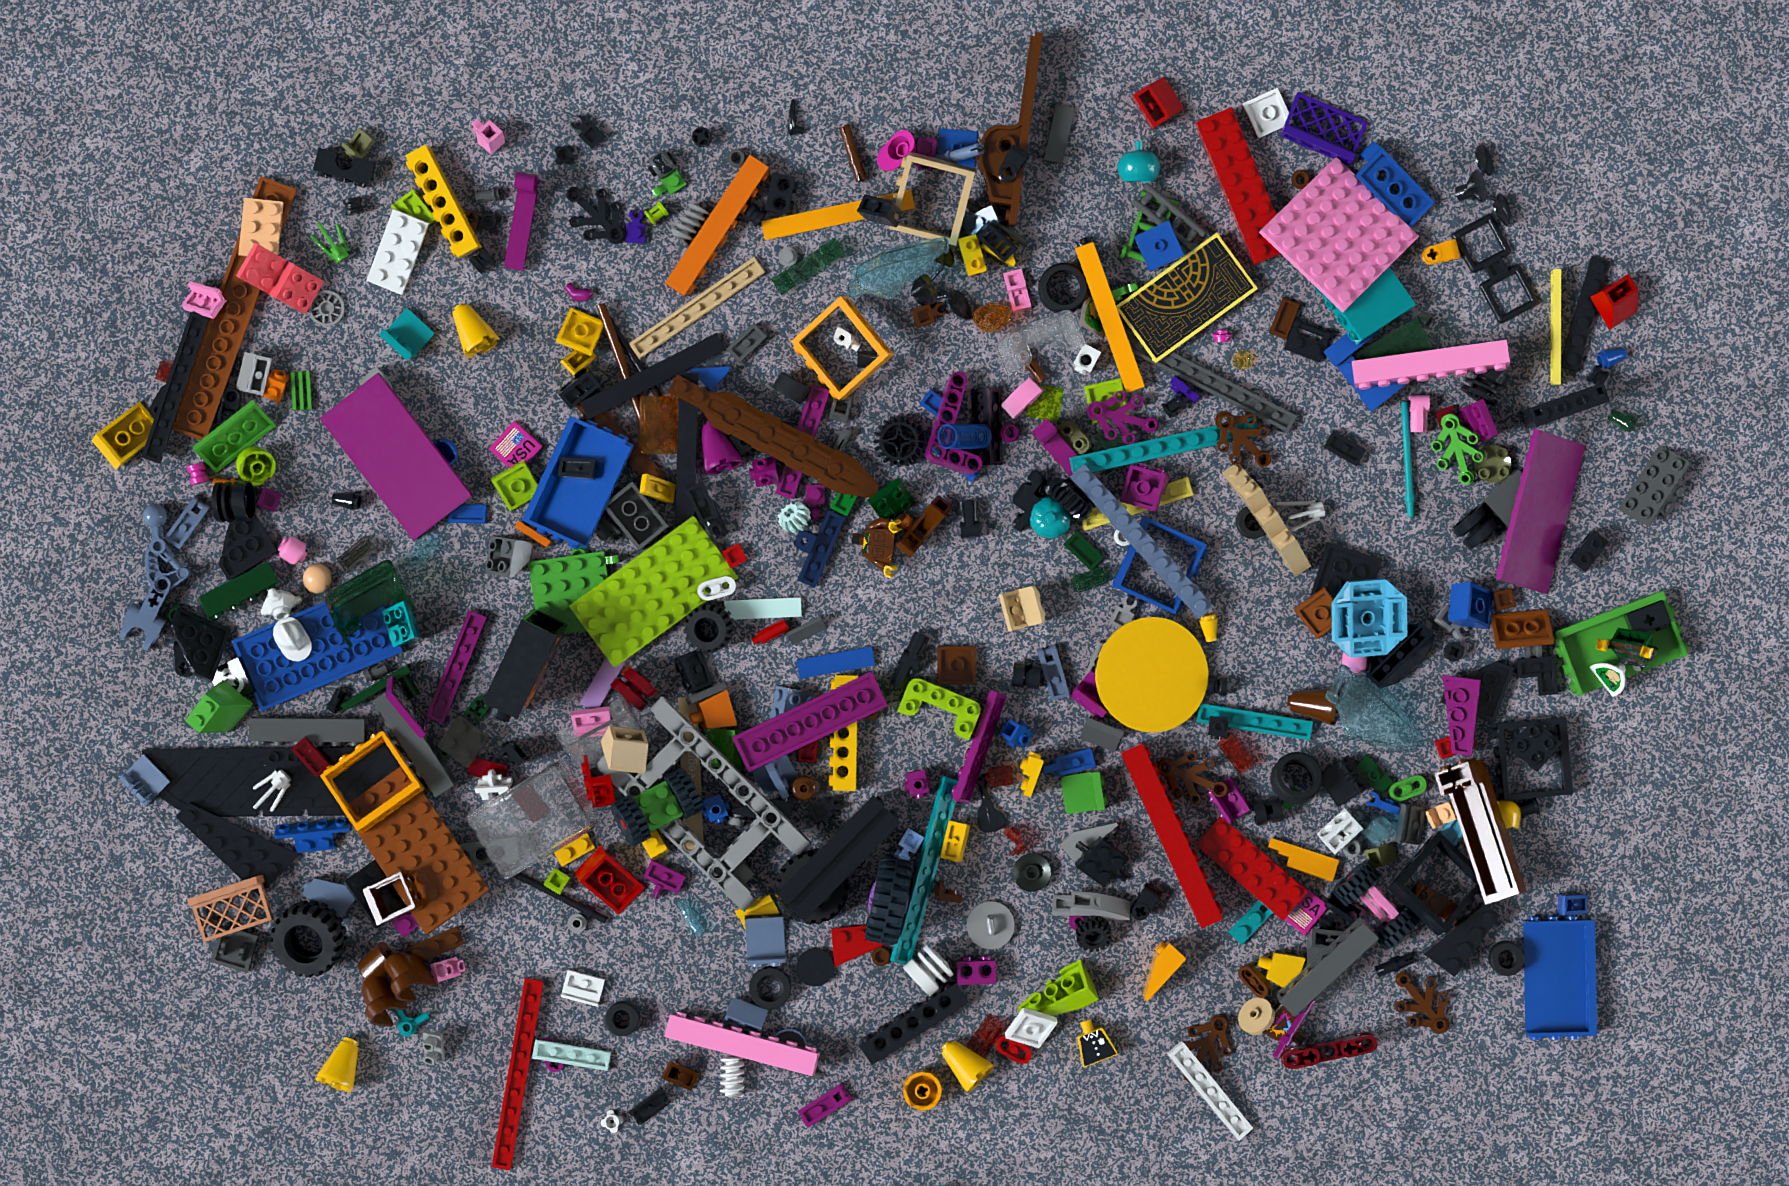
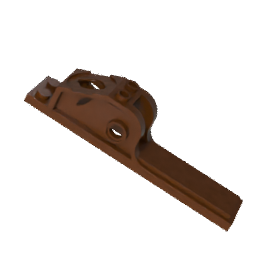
[975,32,1043,228]

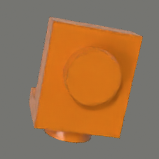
[263,369,291,403]

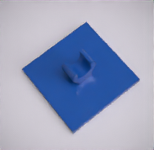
[937,128,977,168]

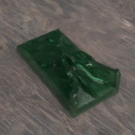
[1353,317,1437,360]

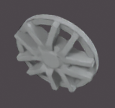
[308,290,345,326]

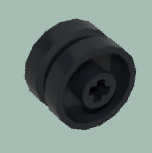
[1451,502,1501,550]

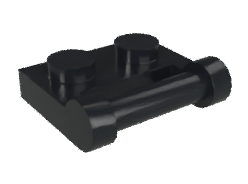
[1284,317,1332,363]

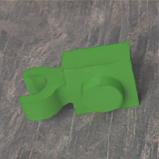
[652,169,687,198]

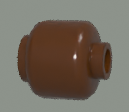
[791,775,816,801]

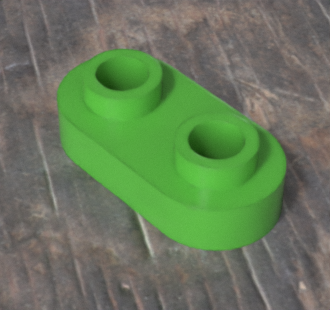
[1389,775,1427,801]

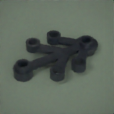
[566,187,626,244]

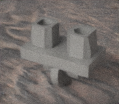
[422,1029,446,1065]

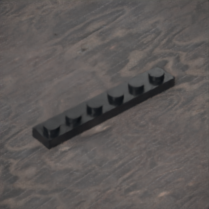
[1561,256,1610,372]

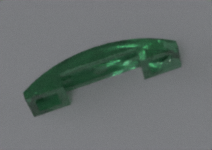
[771,237,846,295]

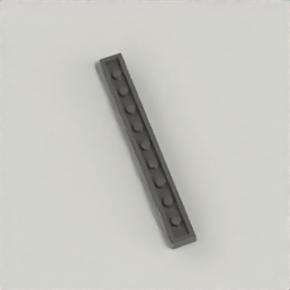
[1125,329,1297,433]

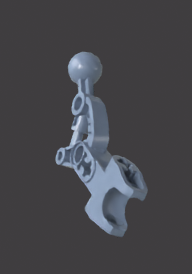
[119,504,192,651]

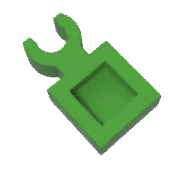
[1111,282,1138,302]

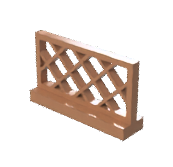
[187,875,274,943]

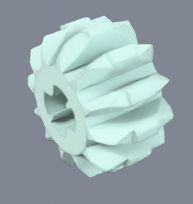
[778,501,811,534]

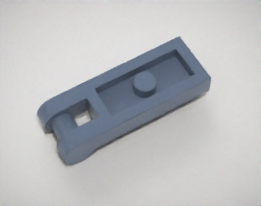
[164,495,212,549]
[1037,644,1070,701]

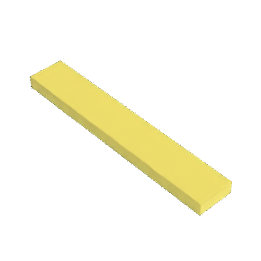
[1550,269,1561,385]
[1082,477,1194,531]

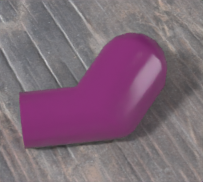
[564,282,593,302]

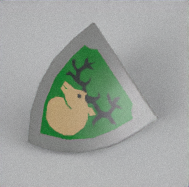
[1073,295,1105,340]

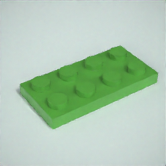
[193,400,276,473]

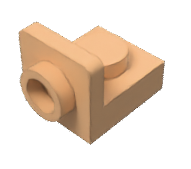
[1426,800,1457,829]

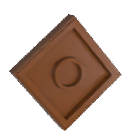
[1294,586,1335,639]

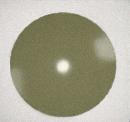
[1473,444,1512,483]

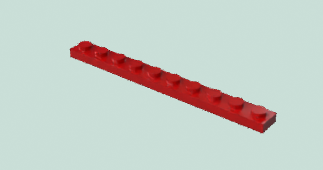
[491,978,544,1170]

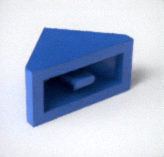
[691,366,730,391]
[1557,894,1588,915]

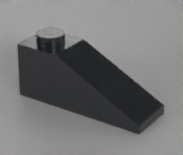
[731,795,793,822]

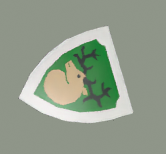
[1589,663,1626,697]

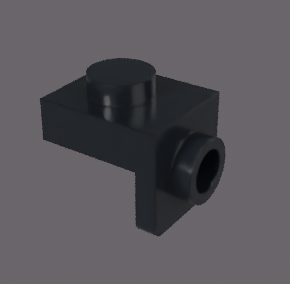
[1206,716,1229,740]

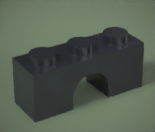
[313,148,376,188]

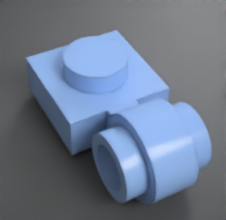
[893,828,925,860]

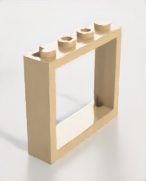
[889,152,976,246]

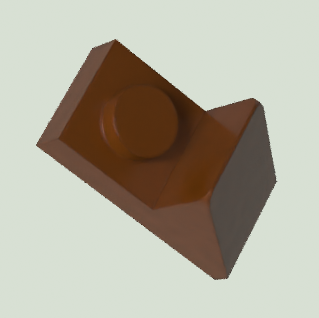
[661,1059,700,1091]

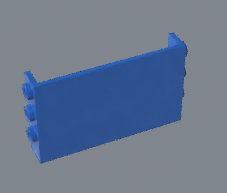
[522,416,634,550]
[1523,916,1597,1040]

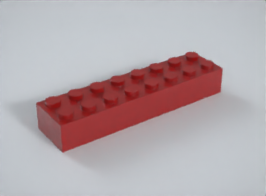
[1195,107,1281,266]

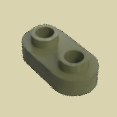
[1059,421,1091,454]

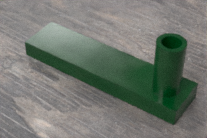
[341,664,420,711]

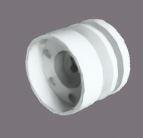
[903,945,954,996]

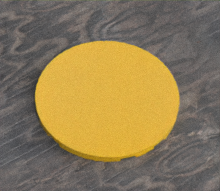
[1095,617,1208,732]

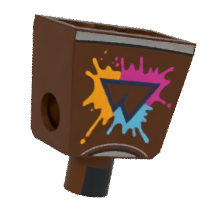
[1263,1002,1306,1046]

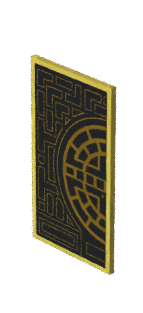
[1117,233,1258,363]

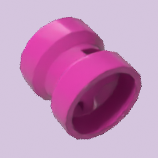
[187,462,210,485]

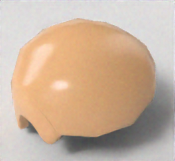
[303,563,332,594]

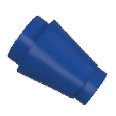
[1596,348,1627,369]

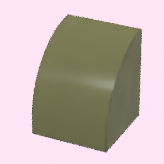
[1364,842,1398,868]

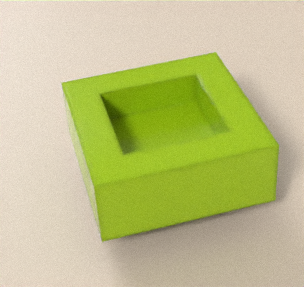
[544,868,571,895]

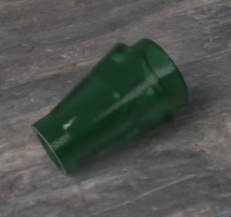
[1607,409,1638,433]

